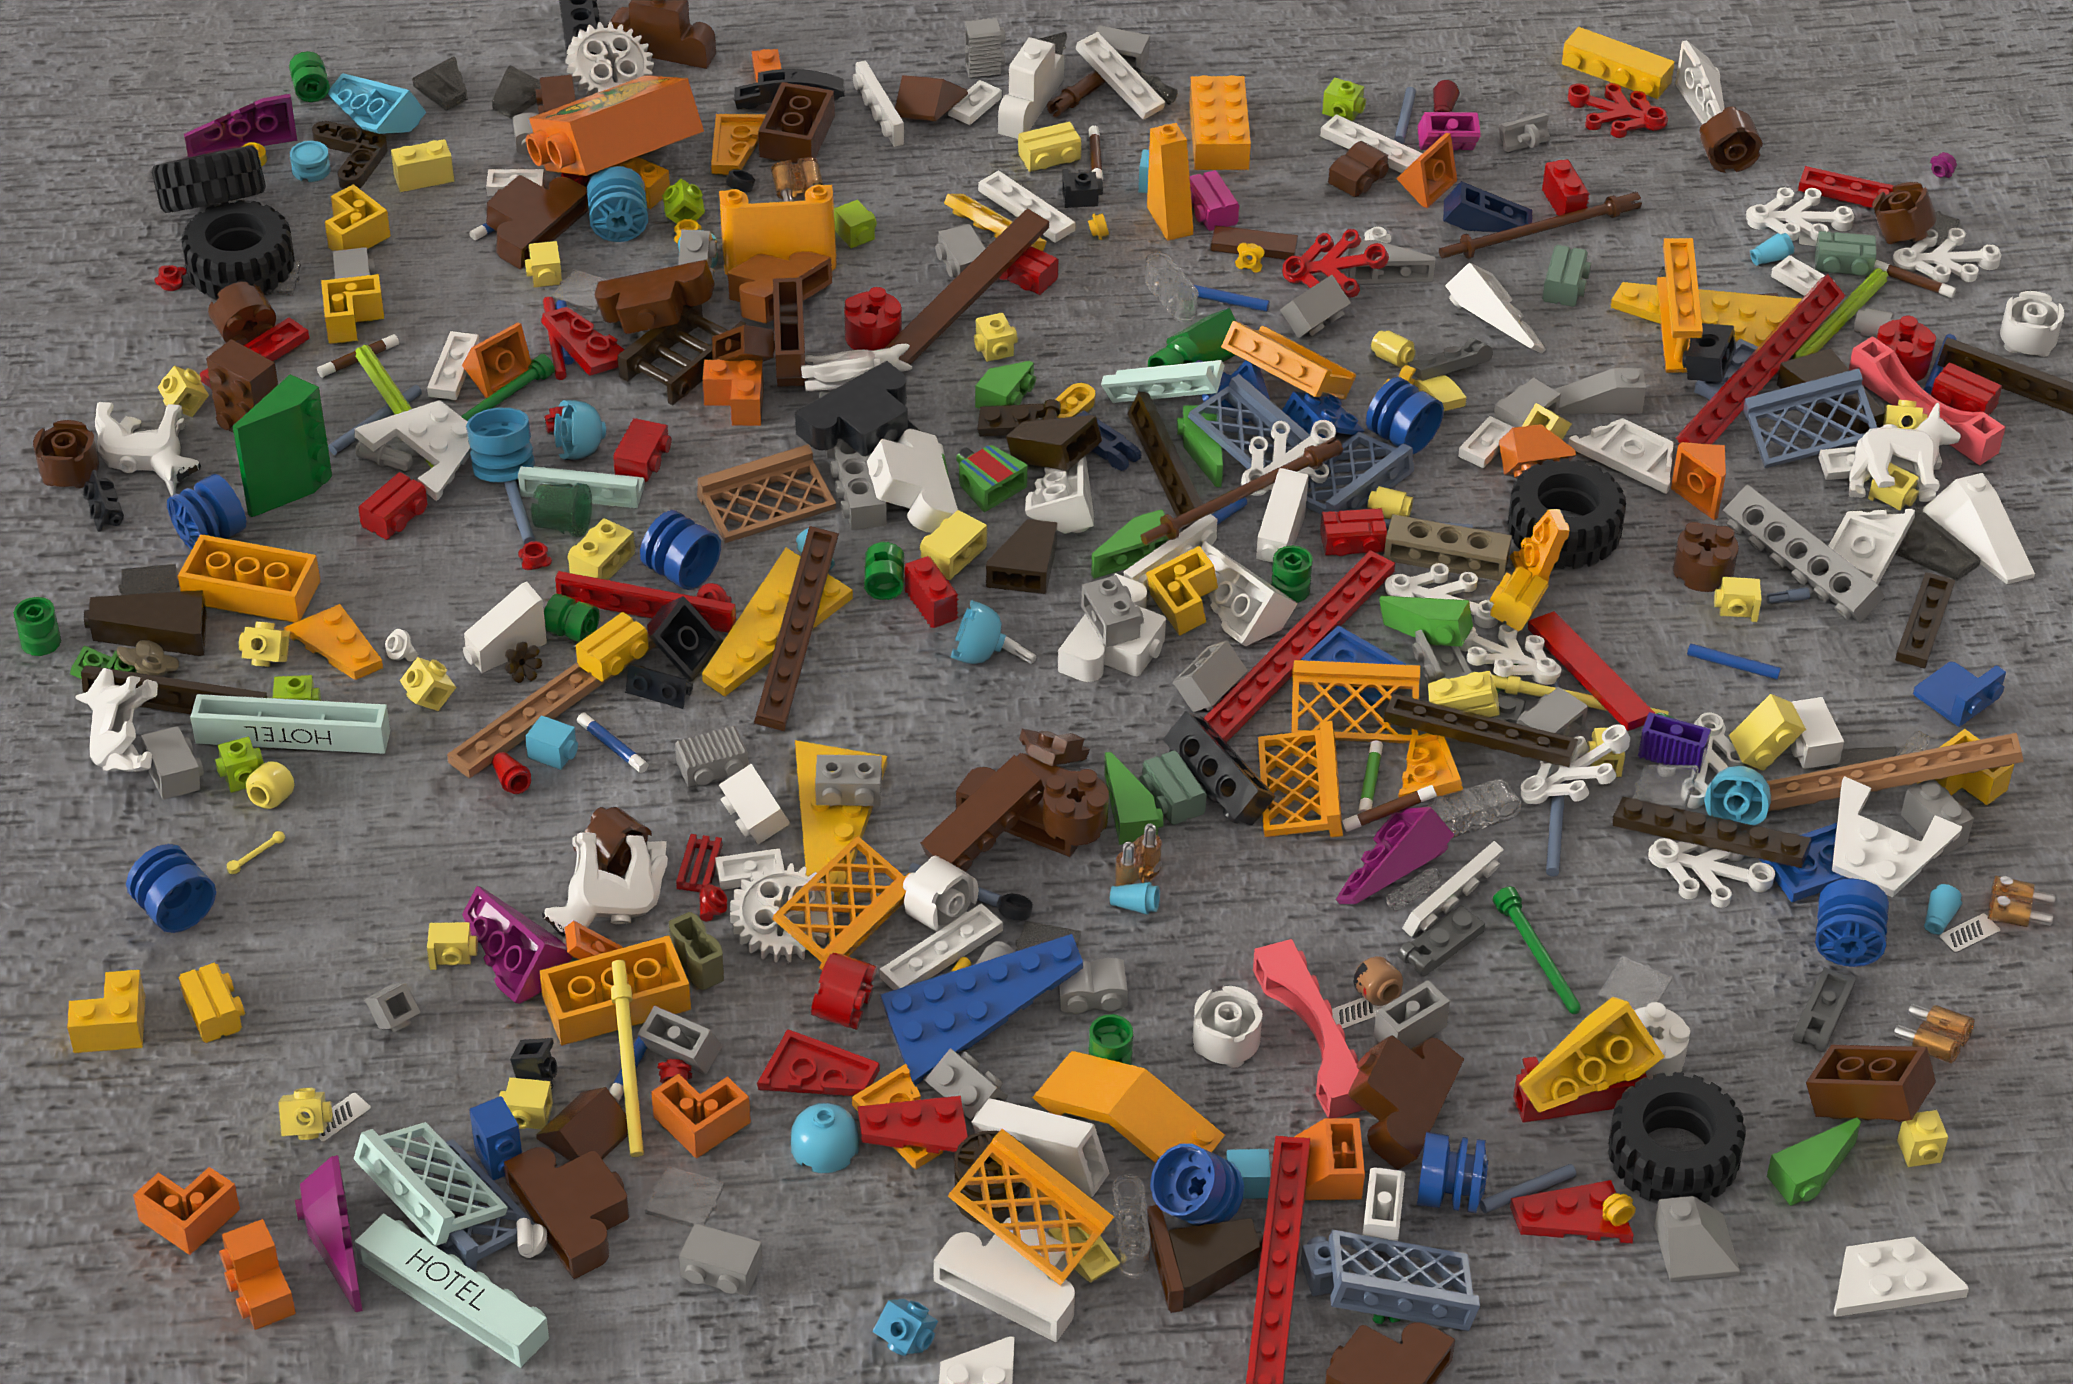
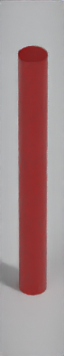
[543,297,567,380]

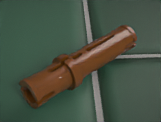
[1047,70,1106,117]

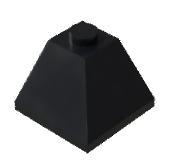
[647,596,724,682]

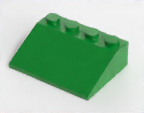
[233,374,332,517]

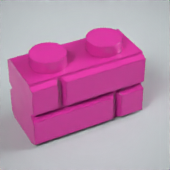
[1417,112,1481,150]
[1190,170,1239,231]

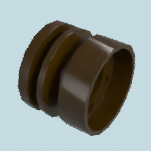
[954,1130,1027,1225]

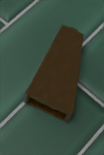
[1777,348,1885,437]
[84,590,207,656]

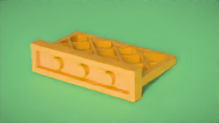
[1291,660,1420,744]
[1258,721,1343,837]
[772,835,910,970]
[948,1129,1114,1286]

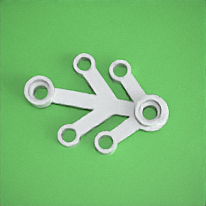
[1746,187,1855,241]
[1893,228,2001,283]
[1241,420,1336,496]
[1385,563,1498,628]
[1459,624,1561,685]
[1657,712,1745,809]
[1521,725,1630,804]
[1648,838,1775,908]

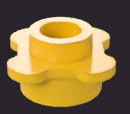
[674,219,702,243]
[1235,243,1265,273]

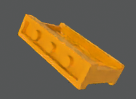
[1221,321,1356,400]

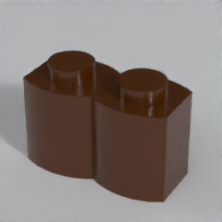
[1328,141,1389,197]

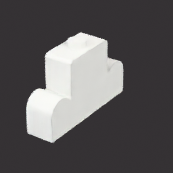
[998,37,1065,139]
[867,429,958,533]
[1058,573,1166,682]
[934,1217,1075,1342]

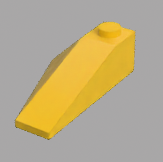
[1519,997,1665,1112]

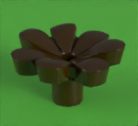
[505,642,542,683]

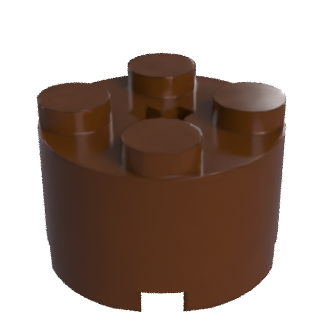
[1699,106,1763,173]
[1872,182,1937,244]
[208,282,276,346]
[33,420,99,488]
[1673,522,1739,592]
[1043,769,1109,846]
[573,807,652,877]

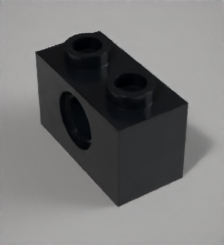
[1682,323,1736,382]

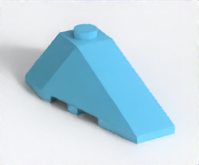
[328,73,426,134]

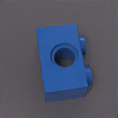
[469,1096,522,1181]

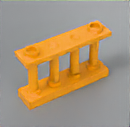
[1657,238,1703,373]

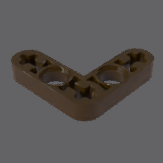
[312,121,388,189]

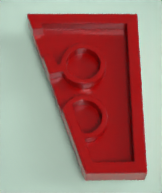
[541,307,625,376]
[757,1029,880,1096]
[857,1096,968,1154]
[1510,1180,1634,1244]

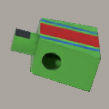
[956,445,1028,512]

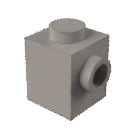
[364,983,421,1032]

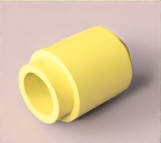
[1371,330,1415,368]
[1367,486,1413,519]

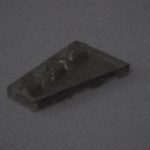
[1895,506,1980,581]

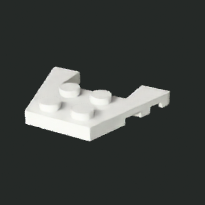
[355,400,471,501]
[1832,776,1962,897]

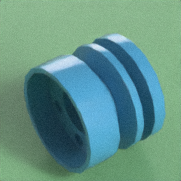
[587,166,648,242]
[466,408,535,482]

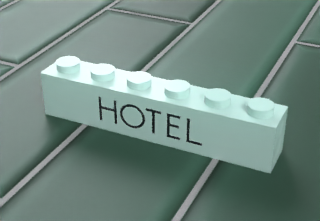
[190,694,390,754]
[355,1213,549,1368]

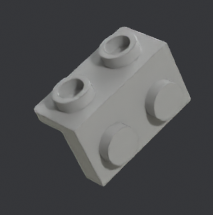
[1412,630,1472,683]
[925,1048,1008,1120]

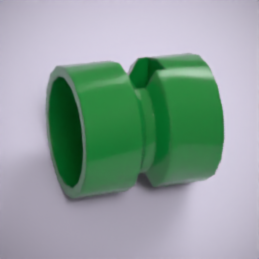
[289,51,330,102]
[1148,336,1203,367]
[864,542,904,600]
[1271,545,1313,603]
[544,593,600,643]
[13,597,62,656]
[1088,1014,1133,1065]

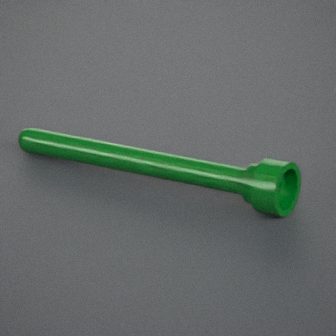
[461,354,555,422]
[1492,886,1581,1014]

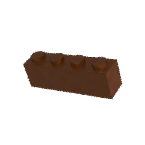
[920,755,1045,872]

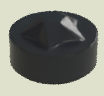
[726,169,755,192]
[998,893,1033,921]

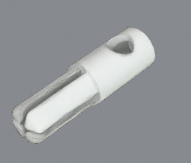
[1002,636,1036,664]

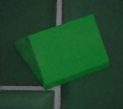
[1166,308,1236,362]

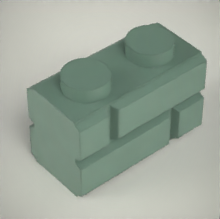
[1815,231,1876,276]
[1542,245,1591,307]
[1140,750,1206,825]

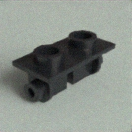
[83,470,124,532]
[625,663,693,709]

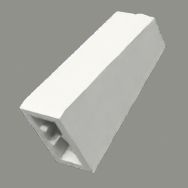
[971,1098,1109,1197]

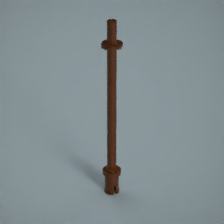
[1439,191,1642,259]
[1140,437,1343,545]

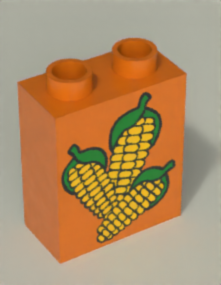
[526,75,704,176]

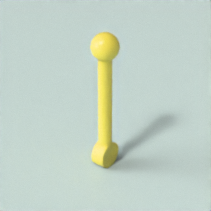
[227,831,285,874]

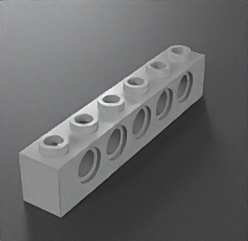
[819,389,887,530]
[1723,484,1885,623]

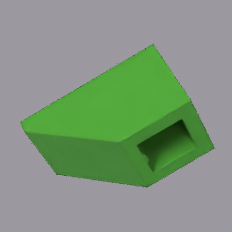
[975,361,1036,409]

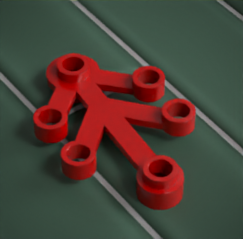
[1567,83,1668,138]
[1282,229,1389,298]

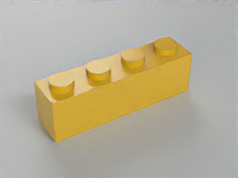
[1562,26,1675,99]

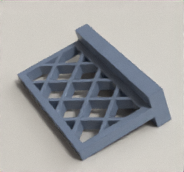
[1743,368,1877,468]
[1188,374,1311,469]
[1306,432,1414,514]
[410,1139,535,1271]
[1329,1229,1480,1331]

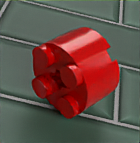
[844,287,902,351]
[1876,315,1936,382]
[811,952,877,1030]

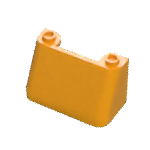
[719,185,837,276]

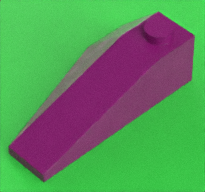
[462,886,573,1004]

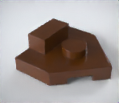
[1019,728,1090,766]

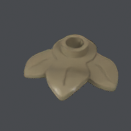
[116,640,179,677]

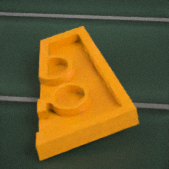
[711,114,766,175]
[1509,509,1570,582]
[284,604,383,680]
[1398,733,1463,797]
[852,1064,943,1170]

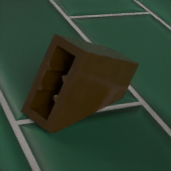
[1006,415,1102,471]
[986,519,1057,594]
[1168,1218,1263,1308]

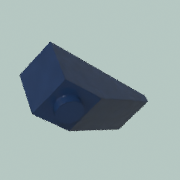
[1443,181,1532,232]

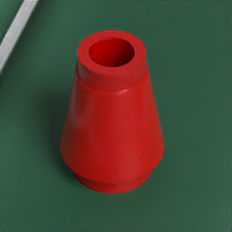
[492,752,531,794]

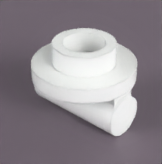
[385,629,418,661]
[516,1218,547,1258]

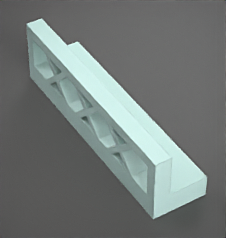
[1101,360,1225,403]
[518,466,645,508]

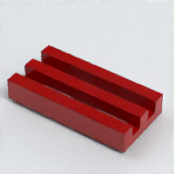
[676,834,723,892]

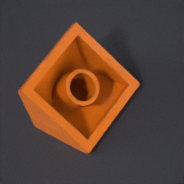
[1396,133,1457,208]
[462,323,531,398]
[1671,442,1726,520]

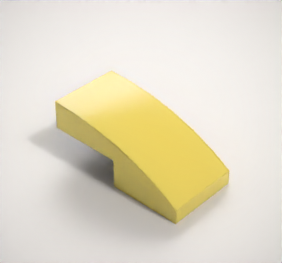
[1414,375,1466,411]
[1048,1219,1120,1283]

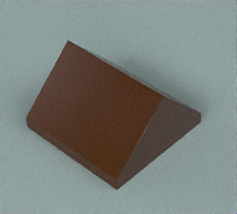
[895,75,968,121]
[536,1087,628,1161]

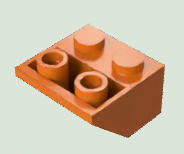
[1499,424,1576,478]
[1294,1118,1365,1200]

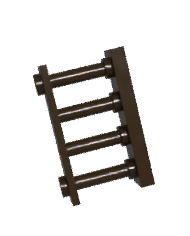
[618,304,746,406]

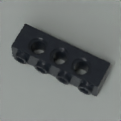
[559,0,600,55]
[1162,711,1276,826]

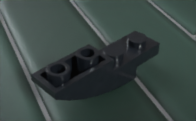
[734,69,845,110]

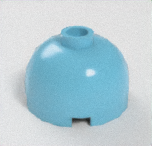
[554,400,606,460]
[951,600,1006,664]
[1704,766,1771,826]
[791,1103,859,1173]

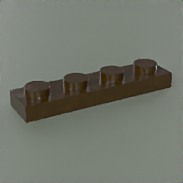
[1895,572,1955,669]

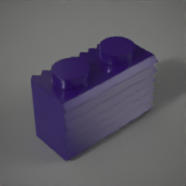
[1638,712,1711,774]

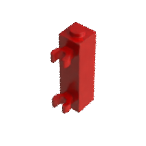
[1513,1056,1647,1123]

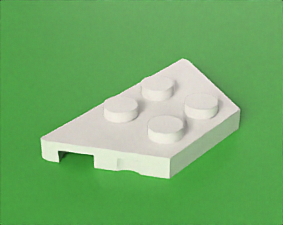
[1568,418,1674,494]
[1828,509,1915,589]
[1834,1237,1969,1317]
[939,1337,1015,1384]

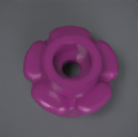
[1930,152,1957,178]

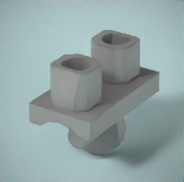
[1499,113,1550,152]

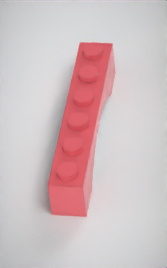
[1849,336,2005,466]
[1253,939,1365,1118]

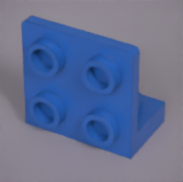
[1282,391,1364,438]

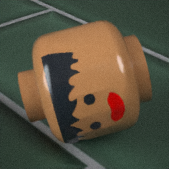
[1353,956,1403,1006]

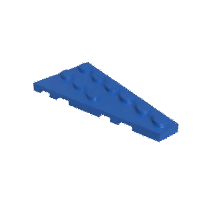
[880,934,1083,1086]

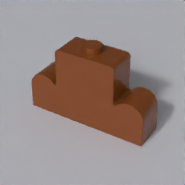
[728,251,832,324]

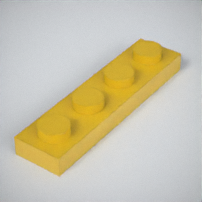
[944,194,1047,251]

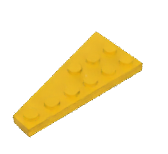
[1611,282,1801,347]
[702,547,853,697]
[795,740,887,905]

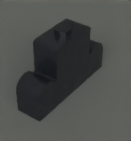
[795,361,908,456]

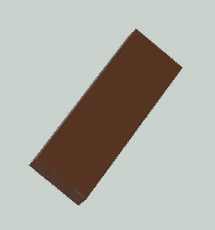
[1211,225,1298,260]
[1146,1205,1184,1313]

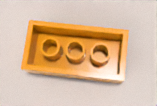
[1189,75,1251,170]
[178,534,321,623]
[540,935,691,1046]

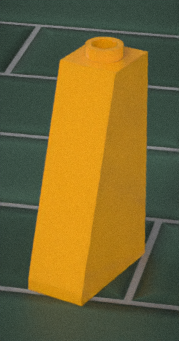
[1147,123,1193,241]

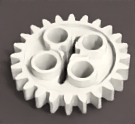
[565,22,654,97]
[730,863,837,963]

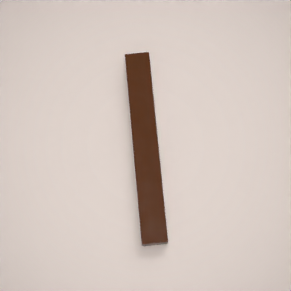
[884,208,1049,365]
[754,526,839,731]

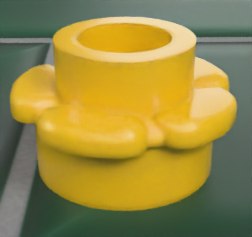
[1088,213,1109,240]
[1602,1193,1636,1226]

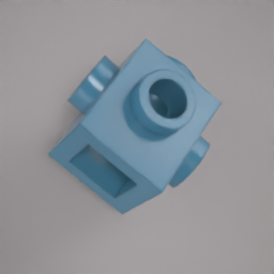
[872,1299,938,1356]

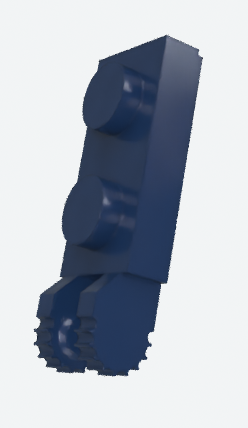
[1075,410,1142,471]

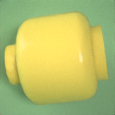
[246,761,295,809]

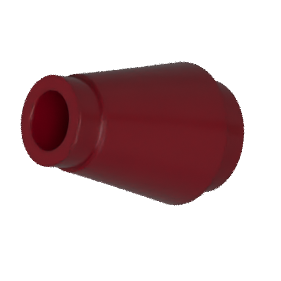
[1433,80,1460,112]

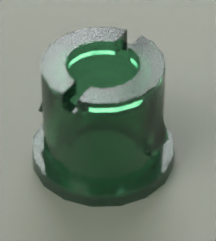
[531,483,592,537]

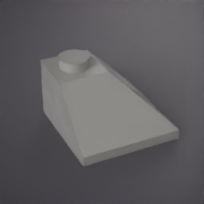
[1654,1196,1740,1282]

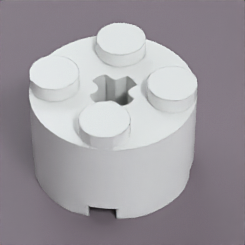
[2000,291,2064,357]
[903,856,979,932]
[1193,986,1262,1068]
[1634,1002,1690,1080]

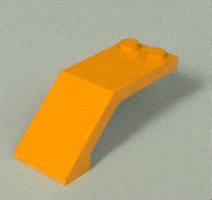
[1032,1051,1225,1163]

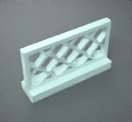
[354,1122,508,1246]

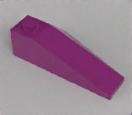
[184,94,298,157]
[1335,807,1454,904]
[295,1155,363,1312]

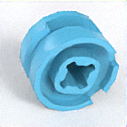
[290,141,331,182]

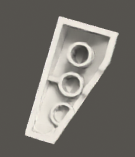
[1675,40,1725,124]
[1445,263,1546,354]
[1025,456,1094,534]
[1923,473,2035,584]
[1201,541,1297,646]

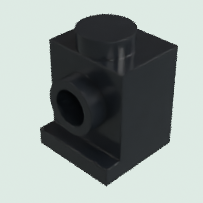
[1062,169,1103,208]
[510,1038,557,1090]

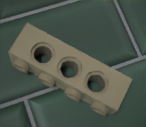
[1384,514,1512,581]

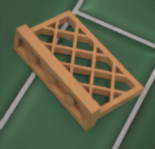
[697,444,836,543]

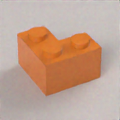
[703,359,764,426]
[651,1074,751,1159]
[133,1167,240,1255]
[219,1219,296,1330]

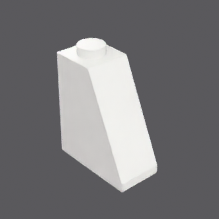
[1256,468,1309,563]
[463,581,547,673]

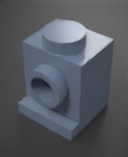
[1301,1236,1349,1296]

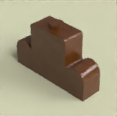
[606,0,716,69]
[486,175,589,270]
[595,259,715,334]
[773,278,806,387]
[956,753,1078,857]
[1349,1035,1464,1170]
[504,1147,629,1279]
[1325,1322,1455,1384]

